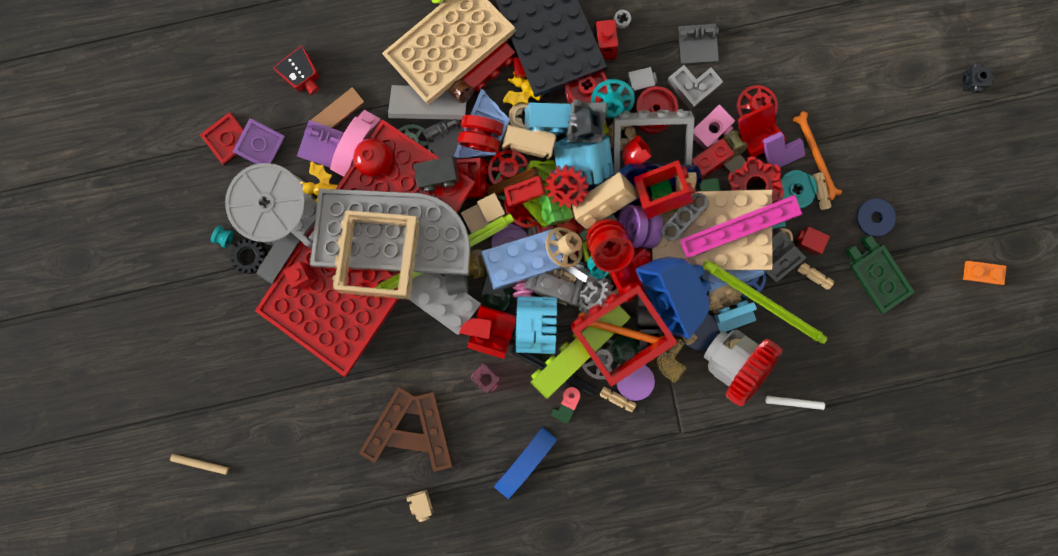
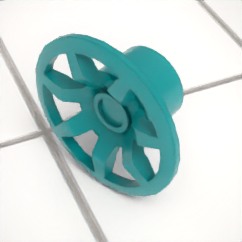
[591,79,635,118]

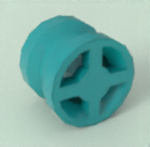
[211,225,234,249]
[587,256,609,279]

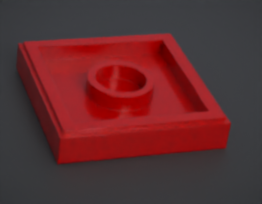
[200,112,244,166]

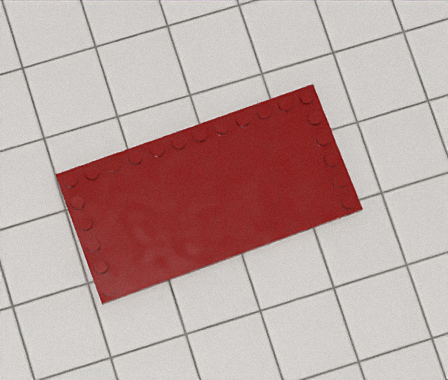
[255,119,477,377]

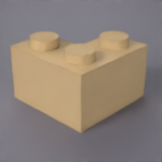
[461,193,506,233]

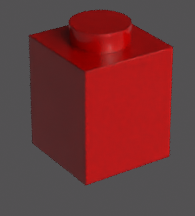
[796,227,830,255]
[283,262,317,290]

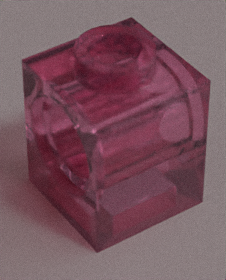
[469,363,500,393]

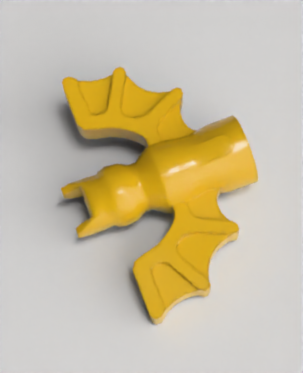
[503,71,544,107]
[300,161,338,202]

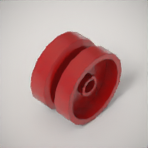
[565,72,607,104]
[632,86,678,134]
[457,115,504,153]

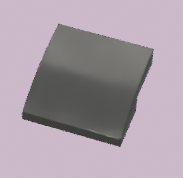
[764,228,806,283]

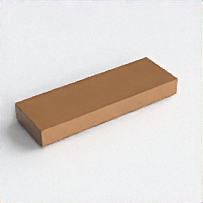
[311,87,365,128]

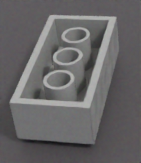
[409,273,482,335]

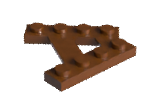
[358,386,453,472]

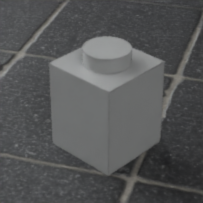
[627,67,657,94]

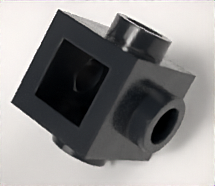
[962,64,994,93]

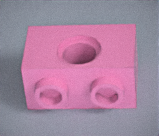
[693,105,735,150]

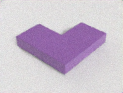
[763,132,805,167]

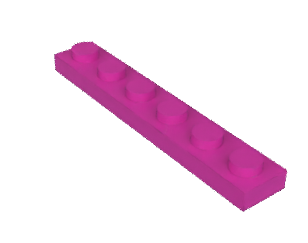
[680,195,802,258]

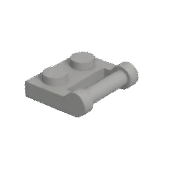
[291,197,317,249]

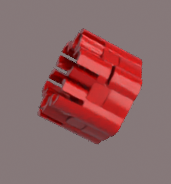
[728,157,784,204]

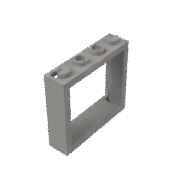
[612,109,694,185]

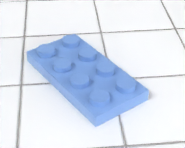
[481,229,563,289]

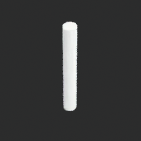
[765,396,825,410]

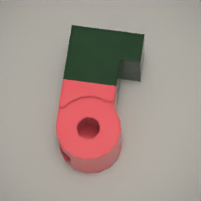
[550,387,580,424]

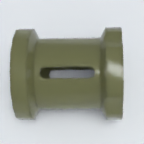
[723,130,747,156]

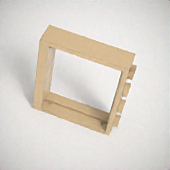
[332,210,420,299]

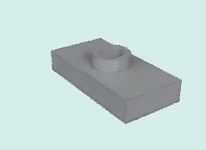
[563,258,597,283]

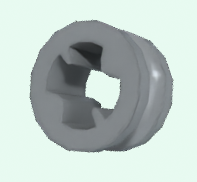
[614,10,631,28]

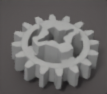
[577,277,614,314]

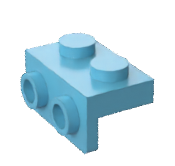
[713,300,757,332]

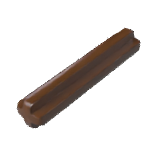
[487,168,539,196]

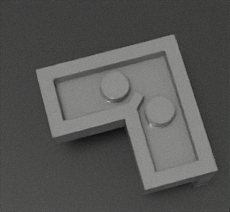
[667,65,723,111]

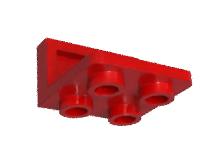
[738,103,786,157]

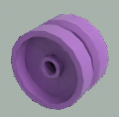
[617,205,663,249]

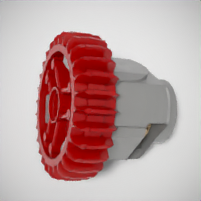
[704,330,782,406]

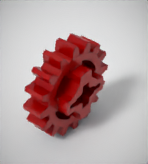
[545,164,589,208]

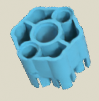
[553,135,614,184]
[516,296,557,354]

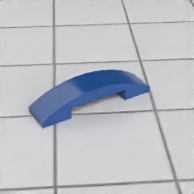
[494,427,557,499]

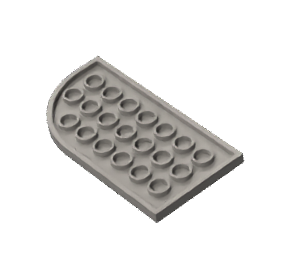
[310,189,470,275]

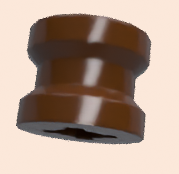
[449,79,473,103]

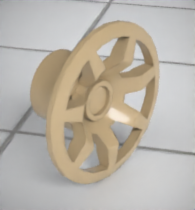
[546,227,582,268]

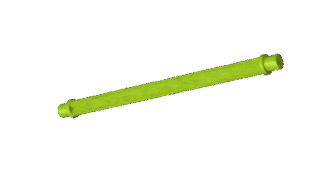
[375,214,514,297]
[702,260,827,344]

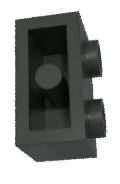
[413,156,460,192]

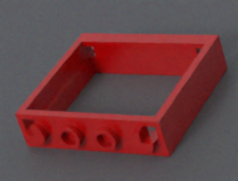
[570,282,677,387]

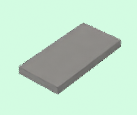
[388,85,467,120]

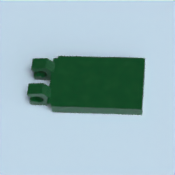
[845,235,915,314]

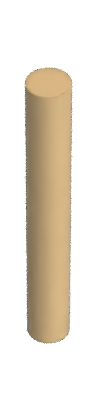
[170,454,229,475]

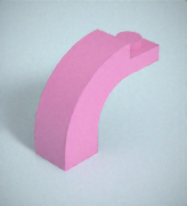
[330,110,380,177]

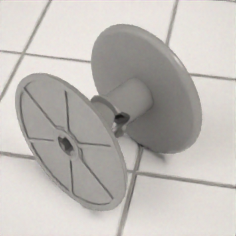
[225,163,315,246]

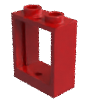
[633,160,695,219]

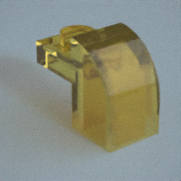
[655,338,686,383]

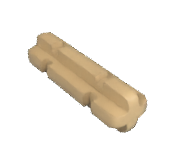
[812,172,831,210]
[798,262,834,290]
[600,387,636,412]

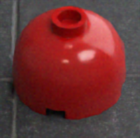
[353,138,394,178]

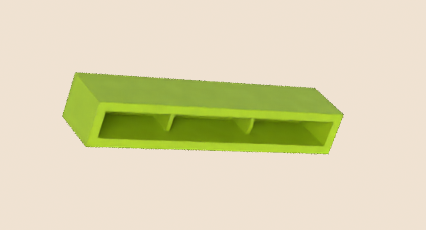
[530,306,631,399]

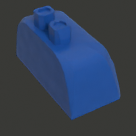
[636,257,712,339]

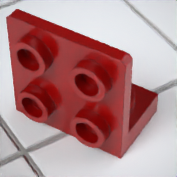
[467,305,517,359]

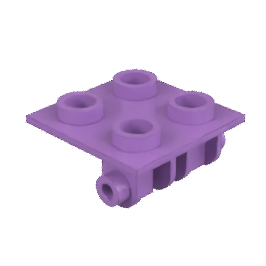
[297,120,344,168]

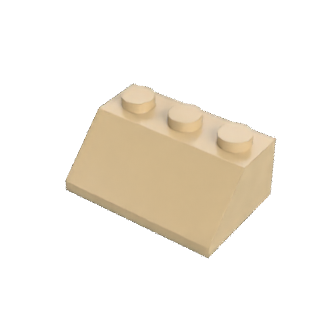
[572,172,639,229]

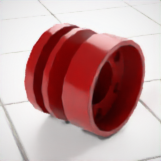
[586,219,634,272]

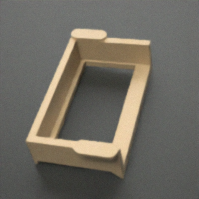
[503,125,556,159]

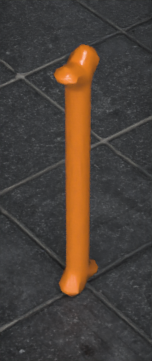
[792,111,842,200]
[579,312,662,344]

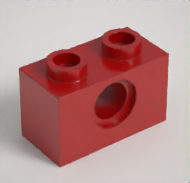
[691,138,734,181]

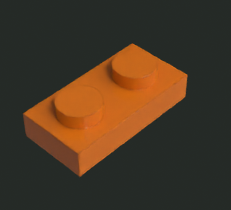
[963,261,1006,285]

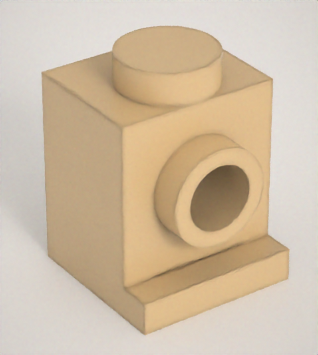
[406,489,434,522]

